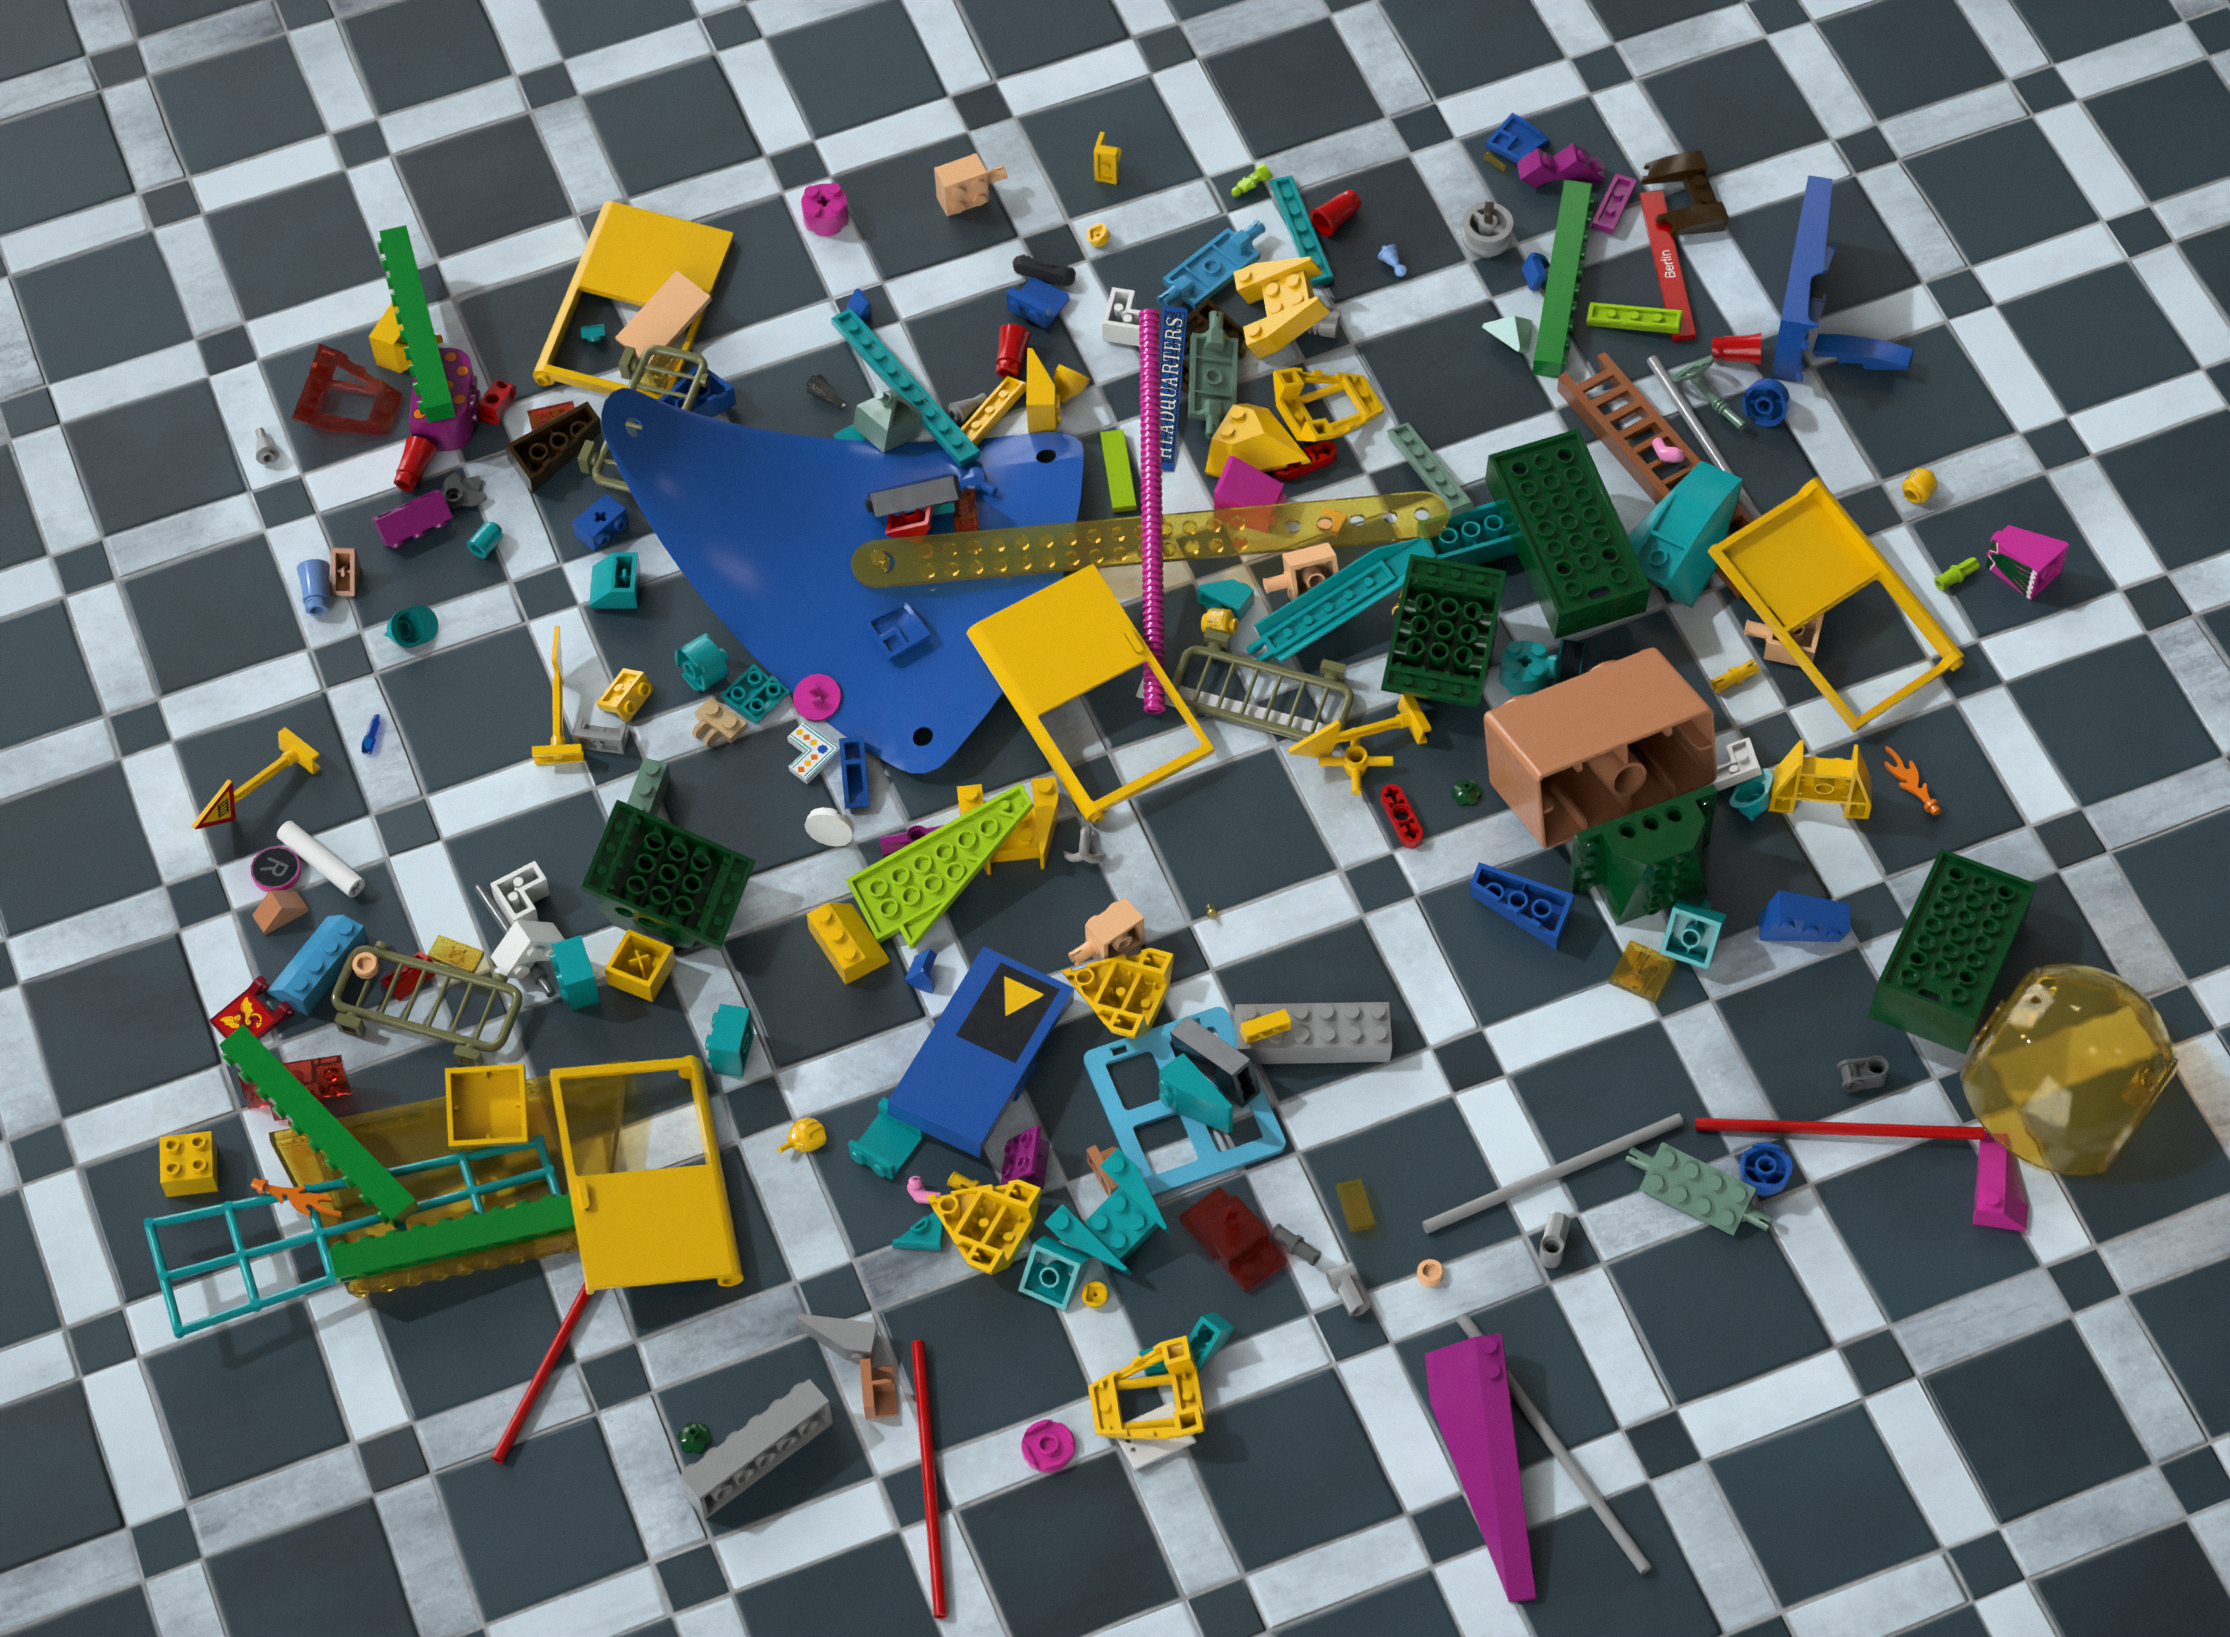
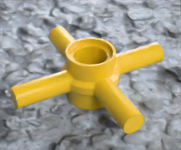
[1318,728,1393,795]

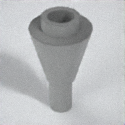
[948,393,987,424]
[255,428,279,465]

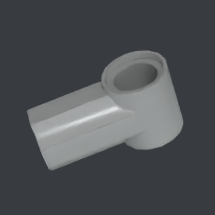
[1539,1212,1571,1268]
[1326,1262,1370,1317]

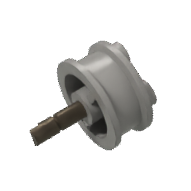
[1462,202,1513,258]

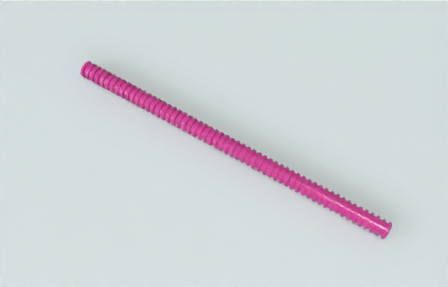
[1139,309,1165,714]

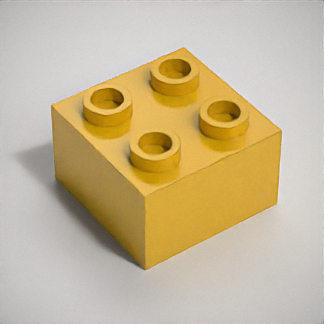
[604,929,676,1002]
[159,1131,218,1197]

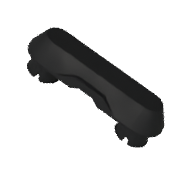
[1013,254,1076,286]

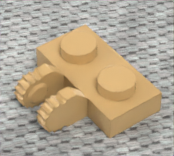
[692,697,748,746]

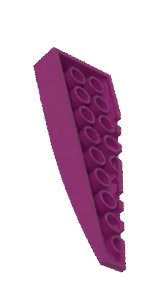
[1425,1333,1536,1603]

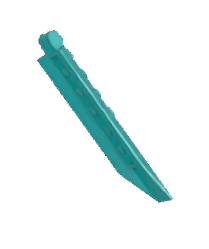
[1246,537,1436,663]

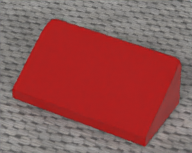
[380,951,436,1001]

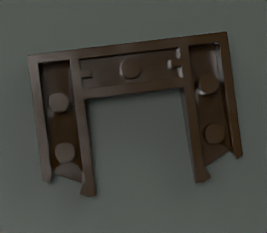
[1641,150,1729,236]
[1159,298,1246,394]

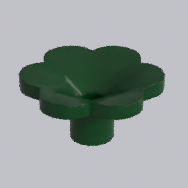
[1451,780,1482,806]
[677,1422,711,1454]

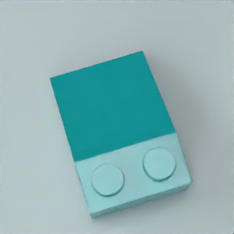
[1158,1053,1233,1134]

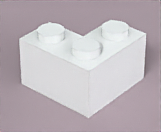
[1102,287,1141,346]
[490,861,550,926]
[491,920,565,979]

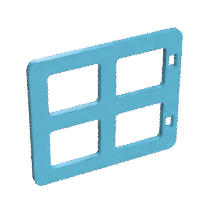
[1084,1007,1286,1197]

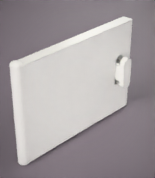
[1116,1401,1197,1470]

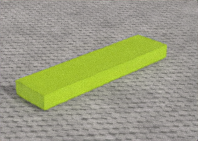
[1586,302,1683,334]
[1100,429,1136,513]

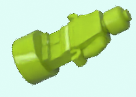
[1231,163,1272,197]

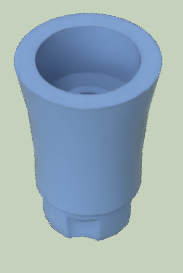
[296,559,330,616]

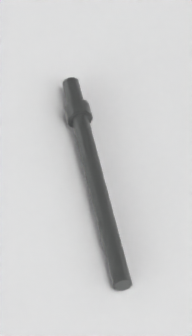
[474,883,556,998]

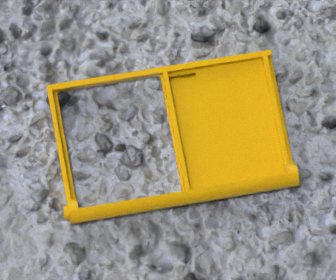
[533,201,734,400]
[1707,477,1965,733]
[966,564,1214,824]
[550,1055,744,1295]

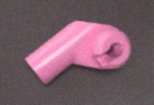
[1651,437,1685,463]
[907,1176,941,1204]

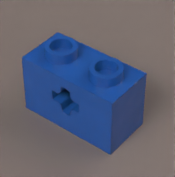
[572,493,629,551]

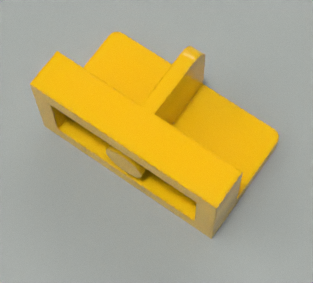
[1093,131,1122,185]

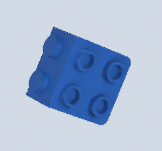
[1006,278,1069,329]

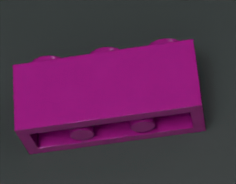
[372,490,453,548]

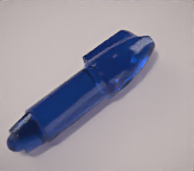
[361,714,380,754]

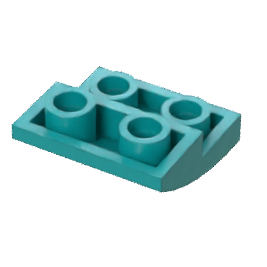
[720,664,790,725]

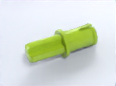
[1934,557,1980,591]

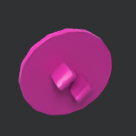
[793,674,841,721]

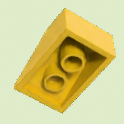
[1026,348,1061,433]

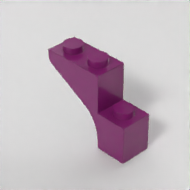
[1517,143,1606,189]

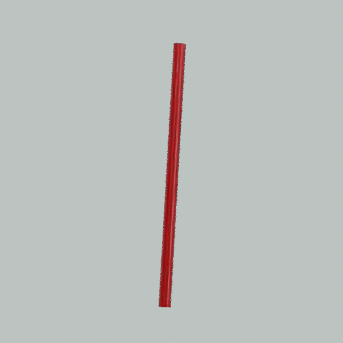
[1695,1118,1985,1140]
[491,1282,595,1464]
[911,1340,947,1619]

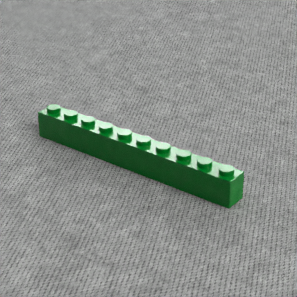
[1532,180,1595,378]
[377,225,456,423]
[219,1024,419,1229]
[329,1191,588,1285]

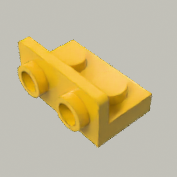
[596,668,654,723]

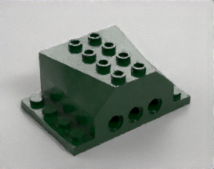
[1381,554,1507,708]
[1568,784,1718,926]
[580,799,756,950]

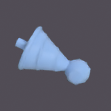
[1378,244,1407,277]

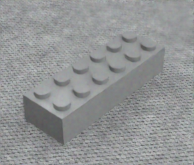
[1234,1002,1392,1064]
[680,1379,833,1520]

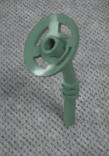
[1671,357,1747,431]

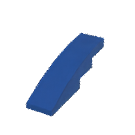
[1813,333,1914,370]

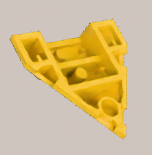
[1205,403,1311,478]
[1061,948,1174,1039]
[926,1180,1042,1275]

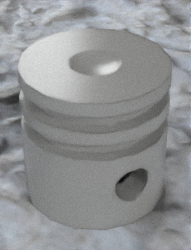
[1308,309,1341,338]

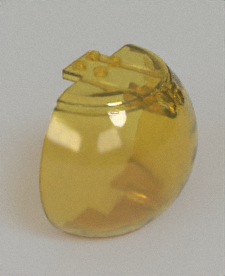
[1960,963,2179,1175]

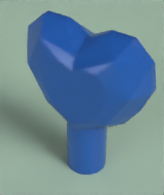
[959,467,998,496]

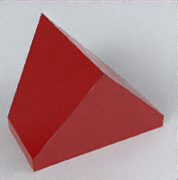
[886,505,933,545]

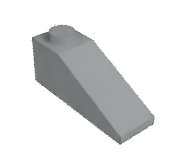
[797,1313,878,1365]

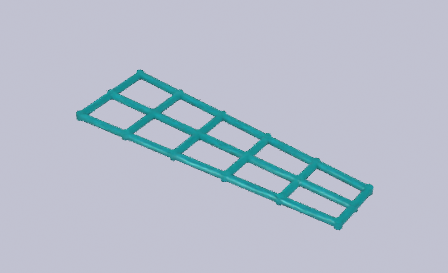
[144,1134,563,1339]

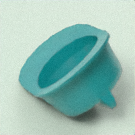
[384,605,438,648]
[1729,768,1774,821]

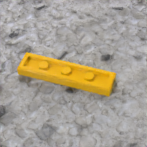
[960,376,1027,446]

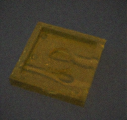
[1609,940,1677,1003]

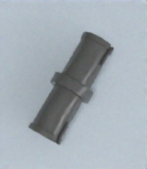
[1270,1224,1322,1266]

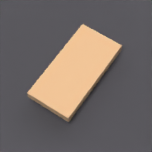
[615,270,712,366]

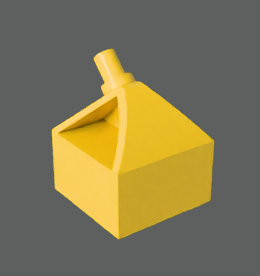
[369,303,443,374]

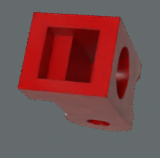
[477,379,516,426]

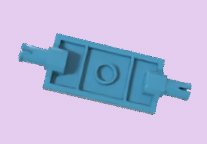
[1157,220,1266,310]

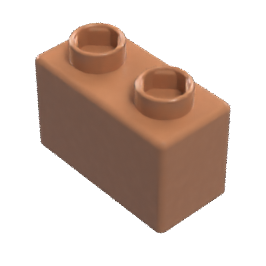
[1484,647,1717,849]

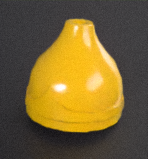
[1053,364,1090,403]

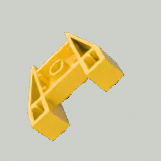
[1234,257,1330,359]
[1768,740,1872,819]
[957,777,1059,875]

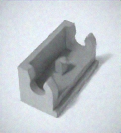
[573,718,630,754]

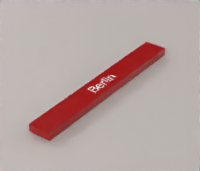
[1639,191,1696,342]

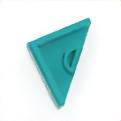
[892,1211,944,1251]

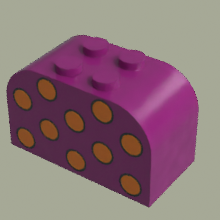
[409,348,481,451]

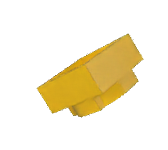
[445,1063,529,1149]

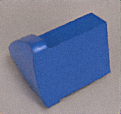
[1522,252,1550,291]
[904,949,937,993]

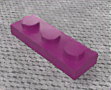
[1591,173,1637,235]

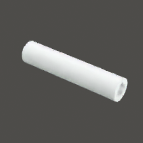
[277,821,365,898]

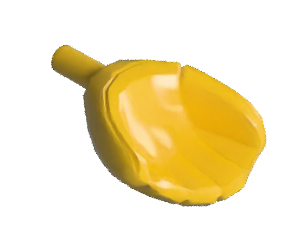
[777,1118,827,1153]

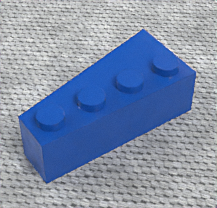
[635,365,736,437]
[1470,862,1574,950]

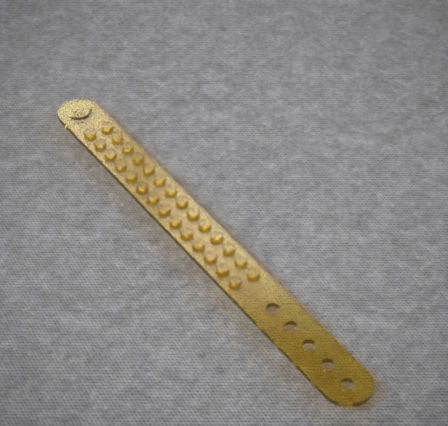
[851,491,1449,588]

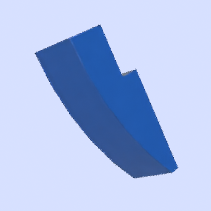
[839,736,870,809]

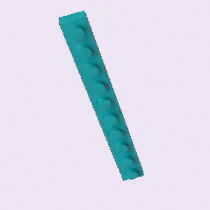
[831,308,980,467]

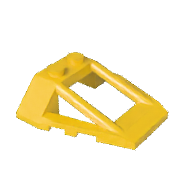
[1273,367,1385,441]
[1088,1336,1207,1440]

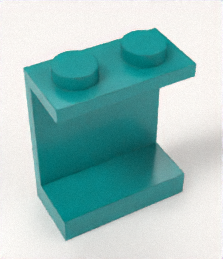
[848,1097,927,1180]

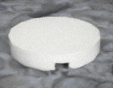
[805,807,855,847]

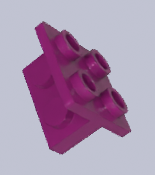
[1001,1126,1050,1190]

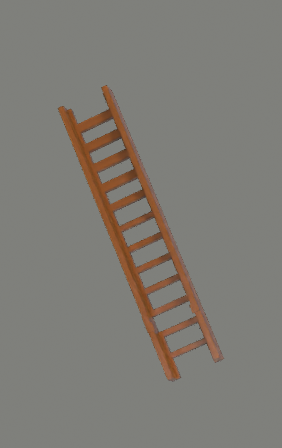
[1557,352,1754,599]

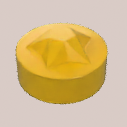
[1086,223,1111,247]
[1082,1281,1109,1308]

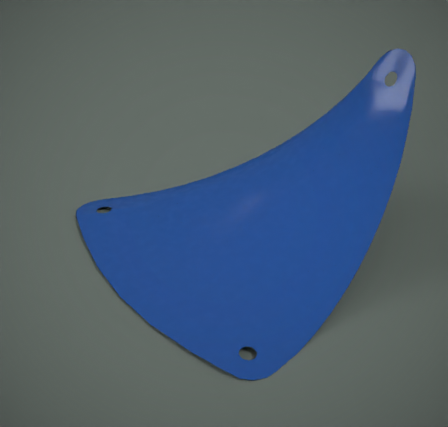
[601,388,1084,773]

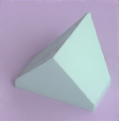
[1482,316,1532,354]

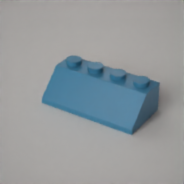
[267,915,368,1016]

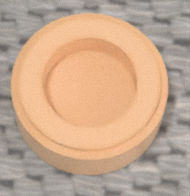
[352,952,379,979]
[1417,1259,1444,1287]

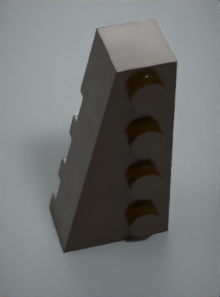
[506,401,601,494]

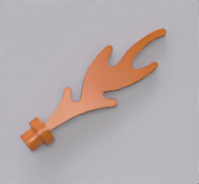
[1884,746,1941,816]
[251,1178,342,1217]

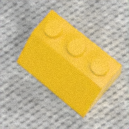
[806,903,890,985]

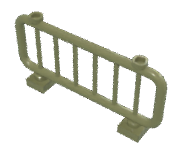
[578,345,710,493]
[1168,628,1354,741]
[331,941,523,1067]

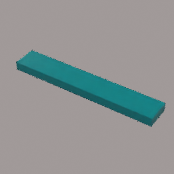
[1270,175,1334,287]

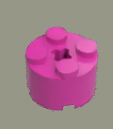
[801,183,849,237]

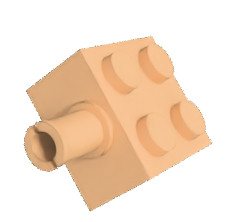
[934,153,1008,217]
[1263,543,1338,601]
[1744,614,1824,667]
[1068,897,1145,966]

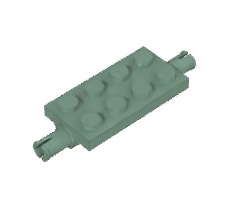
[1188,311,1238,439]
[1625,1142,1774,1236]

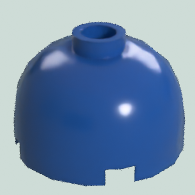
[1742,378,1791,427]
[1739,1142,1793,1196]

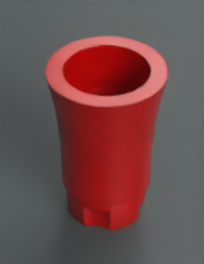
[1309,189,1361,237]
[996,324,1031,379]
[1712,332,1762,365]
[394,436,437,492]

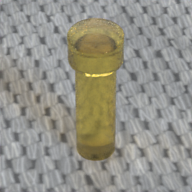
[1483,151,1507,172]

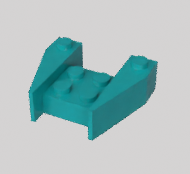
[1044,1148,1172,1276]

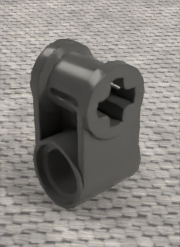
[1837,1055,1889,1092]

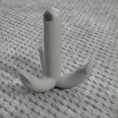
[1063,825,1106,864]

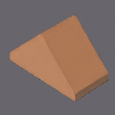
[331,547,361,596]
[252,890,309,935]

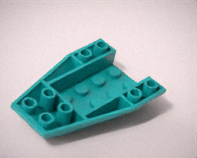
[1628,461,1744,608]

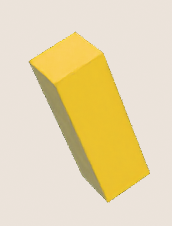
[1240,1009,1292,1044]

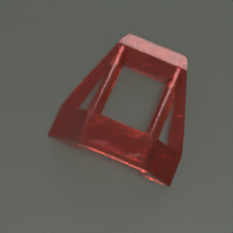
[291,344,402,435]

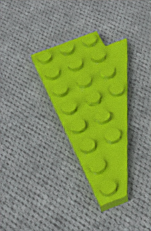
[845,783,1034,950]

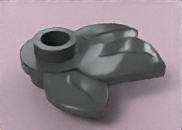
[443,473,487,509]

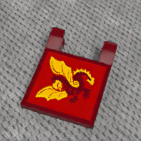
[209,976,294,1040]

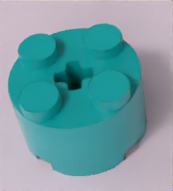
[675,633,729,691]
[1499,641,1549,696]

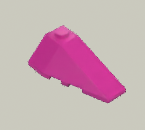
[1973,1131,2028,1232]

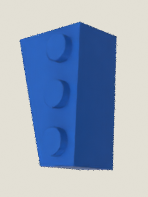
[1758,890,1851,942]

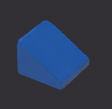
[846,288,871,321]

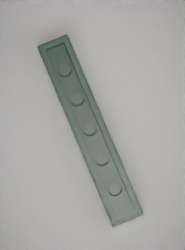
[1387,422,1473,517]

